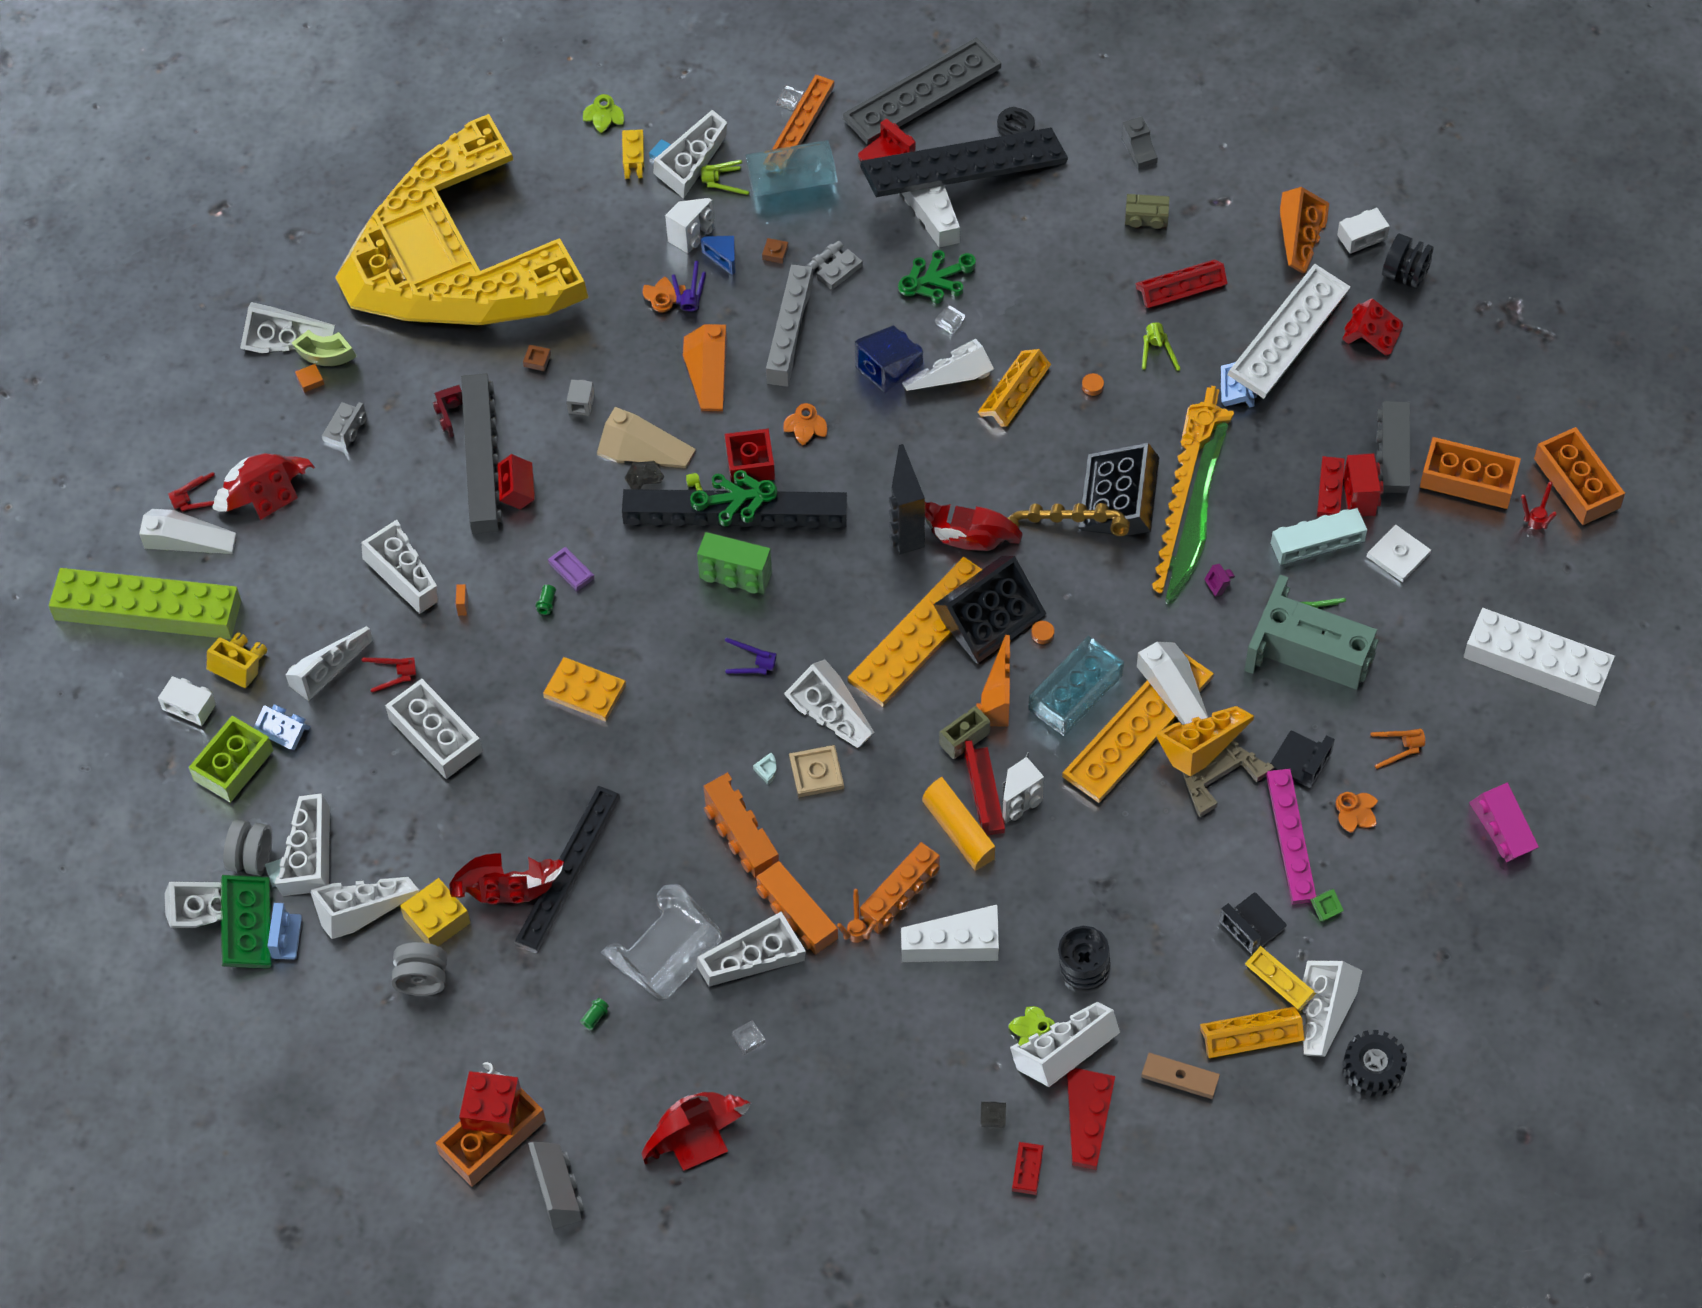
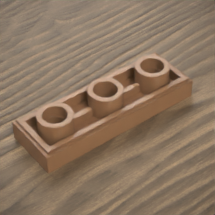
[1141,1053,1220,1099]

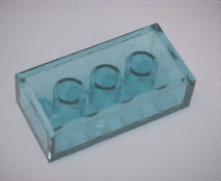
[1028,636,1124,736]

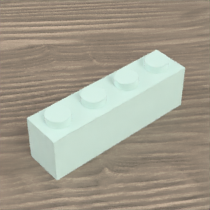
[1271,508,1367,565]

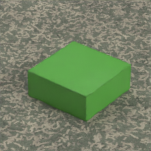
[1310,889,1344,921]

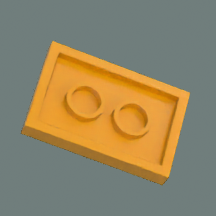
[543,657,626,722]

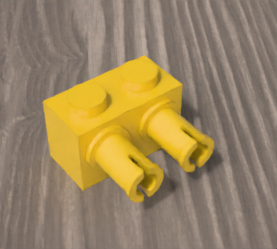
[206,633,267,688]

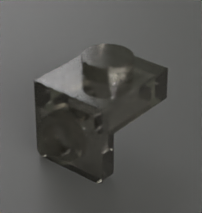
[625,461,664,489]
[980,1102,1006,1128]

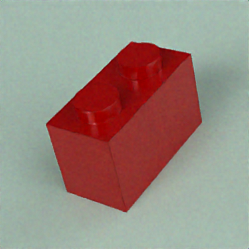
[498,454,535,510]

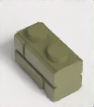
[1125,194,1170,229]
[939,706,990,759]

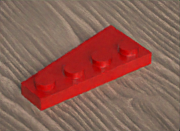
[1067,1068,1115,1170]

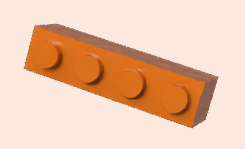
[756,861,838,955]

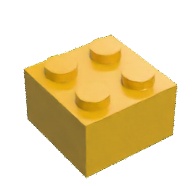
[400,878,470,947]

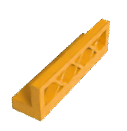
[978,349,1051,427]
[1200,1007,1304,1058]

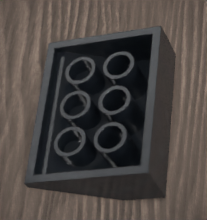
[1079,443,1160,535]
[889,444,925,555]
[933,556,1047,663]

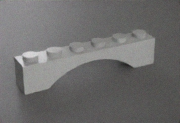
[766,264,813,387]

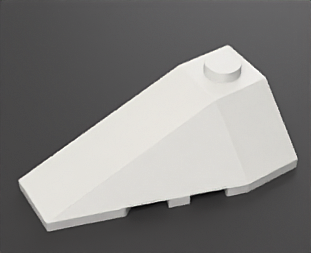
[240,302,335,353]
[902,339,994,391]
[139,509,237,554]
[1137,642,1208,725]
[784,660,874,748]
[165,882,221,928]
[1303,961,1362,1057]

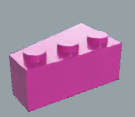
[1469,782,1539,862]

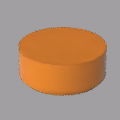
[1082,373,1104,396]
[1031,621,1054,644]

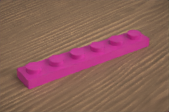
[1266,769,1316,905]

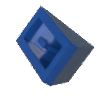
[701,236,736,275]

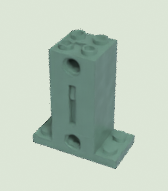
[1244,575,1379,690]

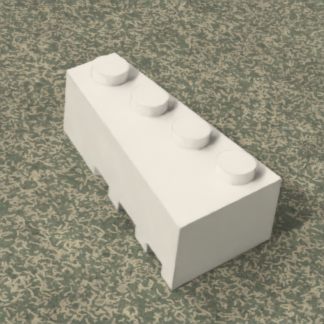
[653,110,727,199]

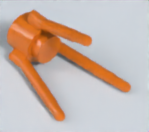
[1370,728,1425,769]
[837,889,877,943]

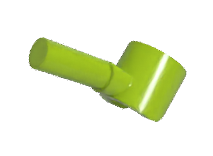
[686,473,703,490]

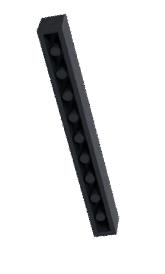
[622,489,847,528]

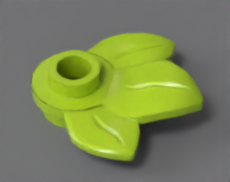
[583,94,624,133]
[1008,1006,1055,1046]

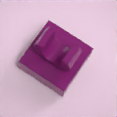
[1204,564,1235,597]

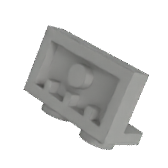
[322,402,367,449]

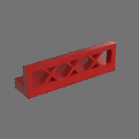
[1135,259,1228,308]
[965,740,1005,836]

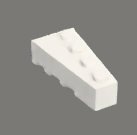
[902,185,960,248]
[361,520,437,614]
[275,793,330,896]
[901,905,999,962]
[697,912,806,986]
[1010,1002,1120,1087]

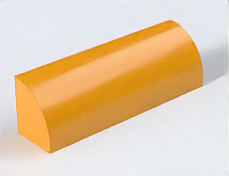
[922,777,995,871]

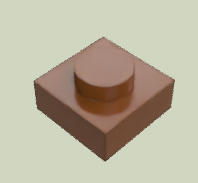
[762,238,788,264]
[523,345,551,371]

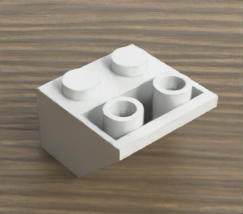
[665,198,714,254]
[1003,757,1044,824]

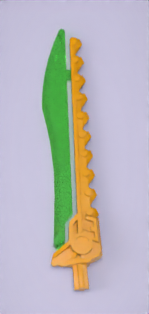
[1152,386,1234,604]

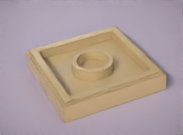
[789,745,844,798]

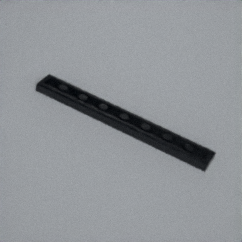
[515,786,620,953]

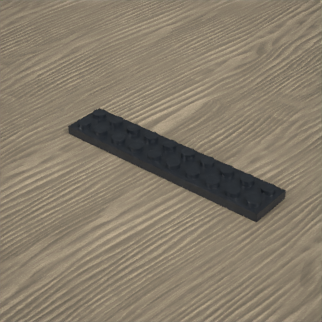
[860,127,1068,198]

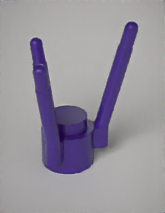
[672,261,706,312]
[725,638,777,675]

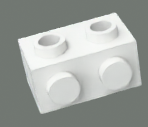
[1337,208,1390,254]
[158,676,216,726]

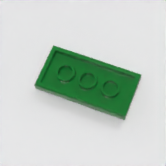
[221,875,271,969]

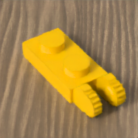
[622,129,644,179]

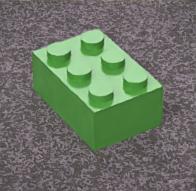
[697,532,772,594]

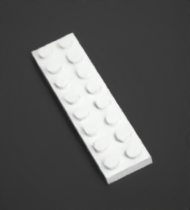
[1227,264,1350,399]

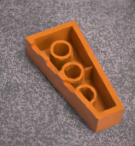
[704,772,779,878]

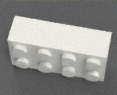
[385,679,483,779]

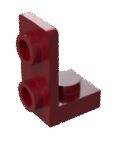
[432,385,463,438]

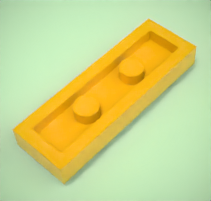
[1245,946,1316,1011]

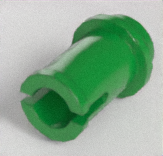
[535,585,556,615]
[580,998,609,1030]

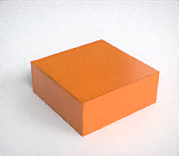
[295,364,324,393]
[456,584,468,616]

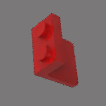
[858,118,916,161]
[1342,298,1403,356]

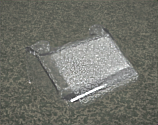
[601,884,722,999]

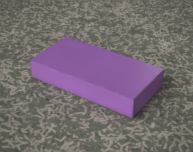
[548,547,594,591]

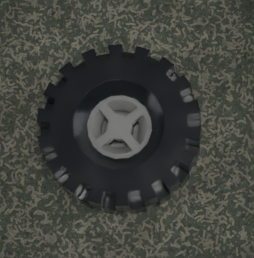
[1343,1030,1407,1097]

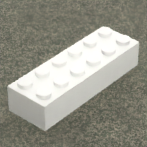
[1463,608,1615,706]

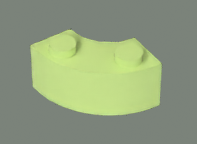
[292,330,357,366]

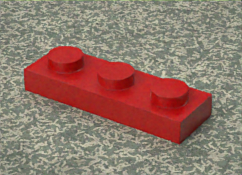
[1317,456,1345,517]

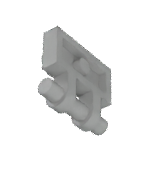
[807,241,863,290]

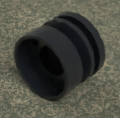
[1382,233,1434,288]
[1058,926,1111,989]

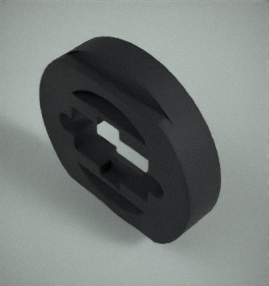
[997,107,1035,136]

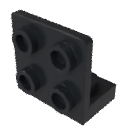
[1270,730,1335,788]
[1219,892,1287,955]

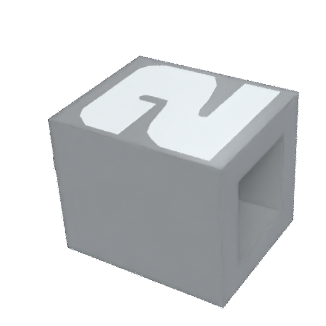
[567,380,595,416]

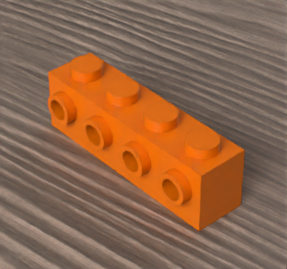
[860,842,940,934]

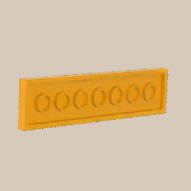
[847,557,983,707]
[1062,652,1214,803]

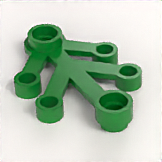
[898,250,976,303]
[690,470,777,526]

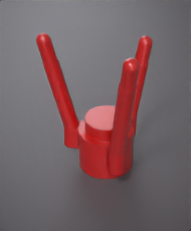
[168,472,215,512]
[1521,481,1557,529]
[361,657,416,692]

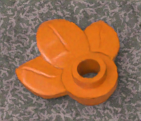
[643,277,686,312]
[783,403,827,446]
[1335,792,1378,833]

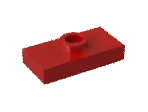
[1012,1142,1044,1195]

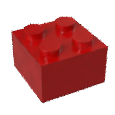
[725,428,775,485]
[1343,453,1384,517]
[459,1071,521,1135]

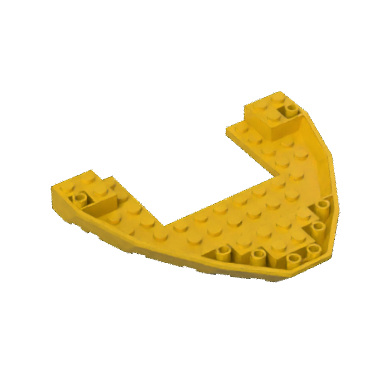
[335,114,588,325]

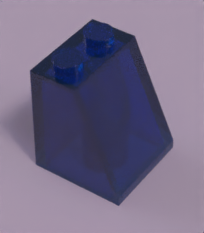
[855,325,923,393]

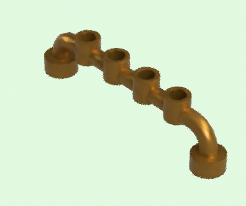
[1007,503,1130,536]

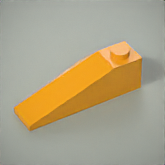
[1157,706,1254,777]

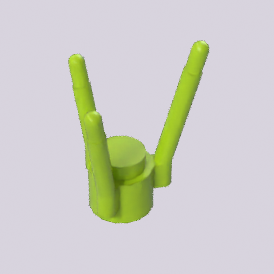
[701,160,750,195]
[1142,322,1181,371]

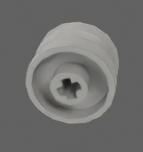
[223,819,272,876]
[391,942,447,996]

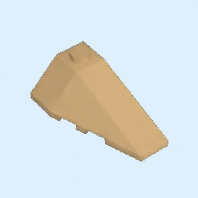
[597,407,696,468]

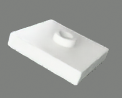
[1367,525,1431,582]

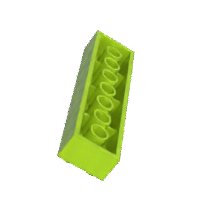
[49,568,241,639]

